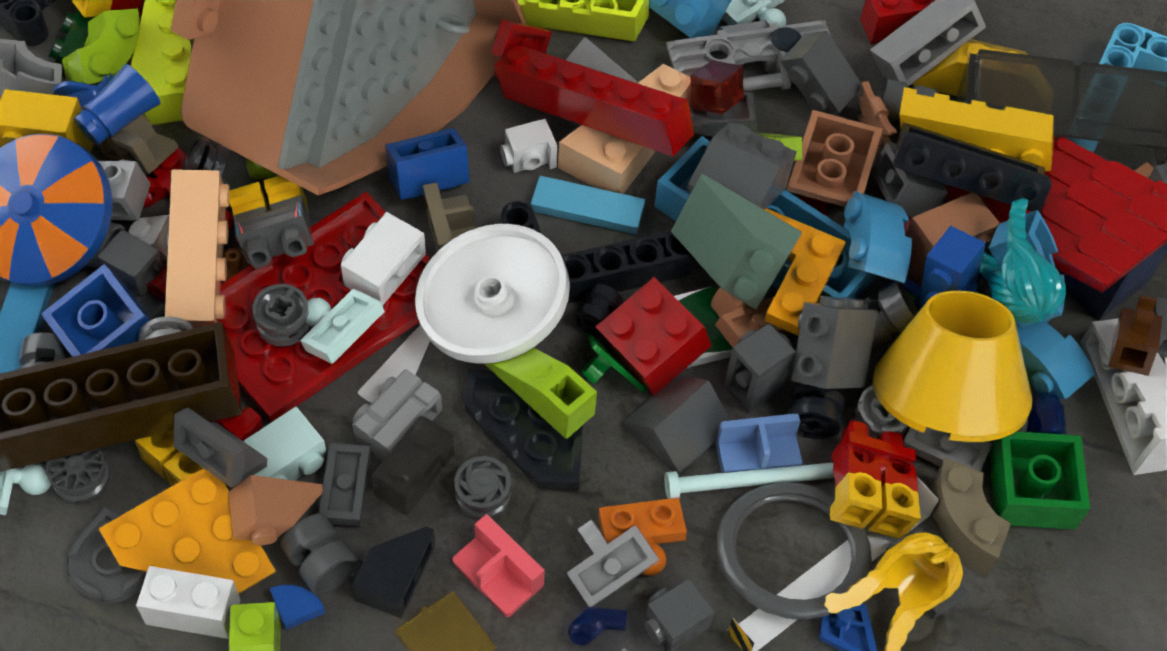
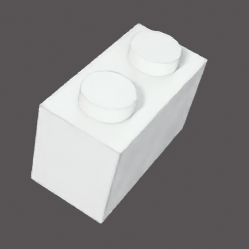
[341,212,426,306]
[136,566,241,639]

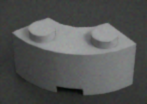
[0,39,62,99]

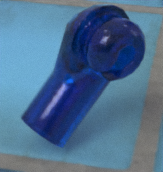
[568,607,627,646]

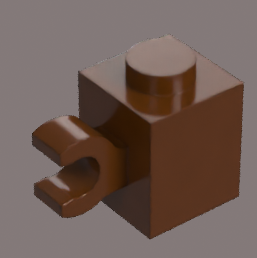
[1108,295,1163,376]

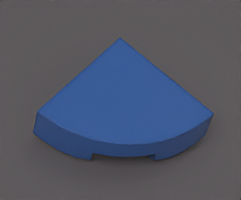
[269,585,326,630]

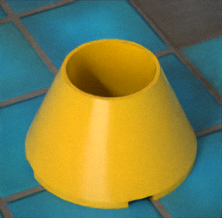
[872,291,1032,442]

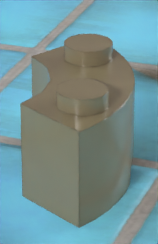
[931,457,1011,577]

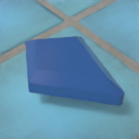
[819,604,877,651]

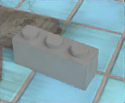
[870,0,986,86]

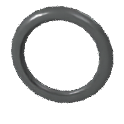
[716,482,872,620]

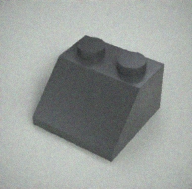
[687,122,796,210]

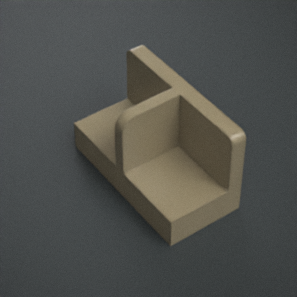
[98,114,179,174]
[423,183,476,253]

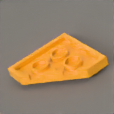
[99,468,277,594]

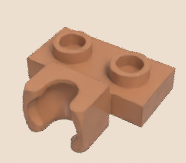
[711,287,791,347]

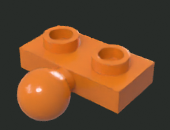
[598,497,687,576]

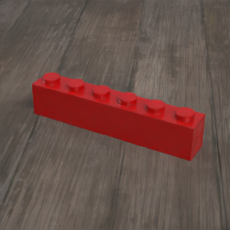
[494,44,694,157]

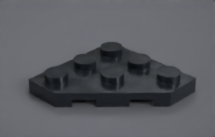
[465,369,586,491]

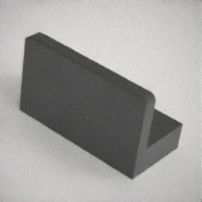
[173,407,268,488]

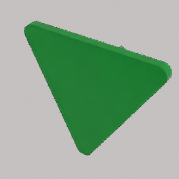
[581,332,647,393]

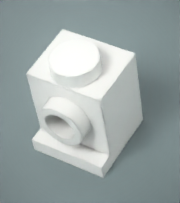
[500,119,557,173]

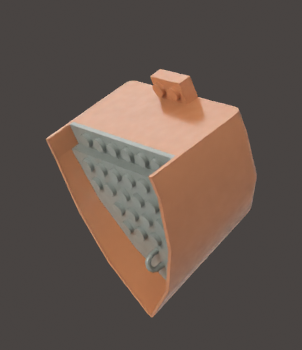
[171,0,526,195]

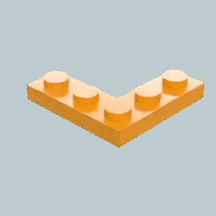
[764,208,846,336]

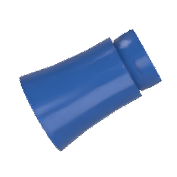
[73,64,161,145]

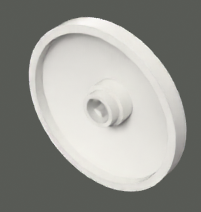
[415,224,570,363]

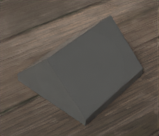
[622,375,731,477]

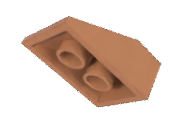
[787,110,882,207]

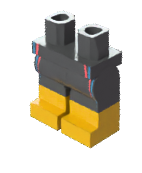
[229,175,314,269]

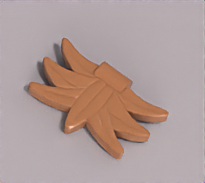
[857,81,897,157]

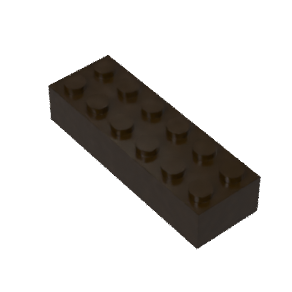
[0,322,242,472]

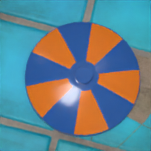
[0,134,112,287]

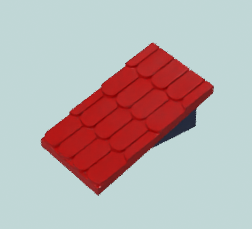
[944,136,1167,321]

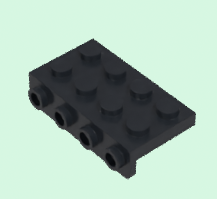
[892,122,1051,213]

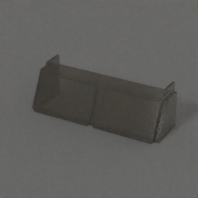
[956,49,1167,166]

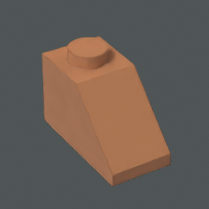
[228,475,323,545]

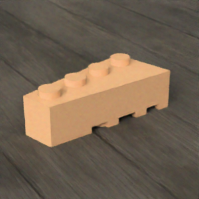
[558,64,694,194]
[165,170,230,331]

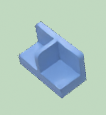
[715,414,803,473]

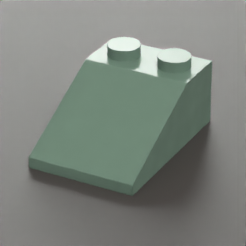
[671,174,802,309]

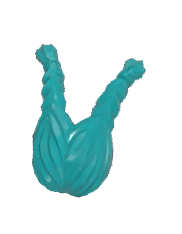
[980,198,1066,324]

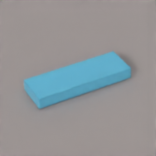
[530,176,645,235]

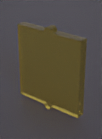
[396,591,496,651]

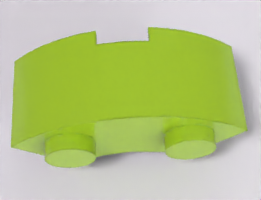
[62,9,139,86]

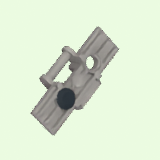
[666,20,831,93]

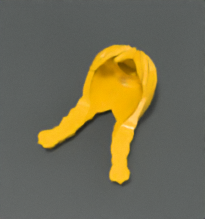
[824,532,963,651]

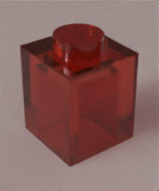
[690,60,744,115]

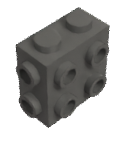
[791,296,878,389]

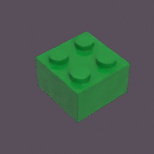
[989,432,1090,530]

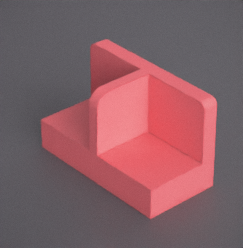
[452,514,545,617]

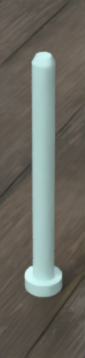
[665,462,834,499]

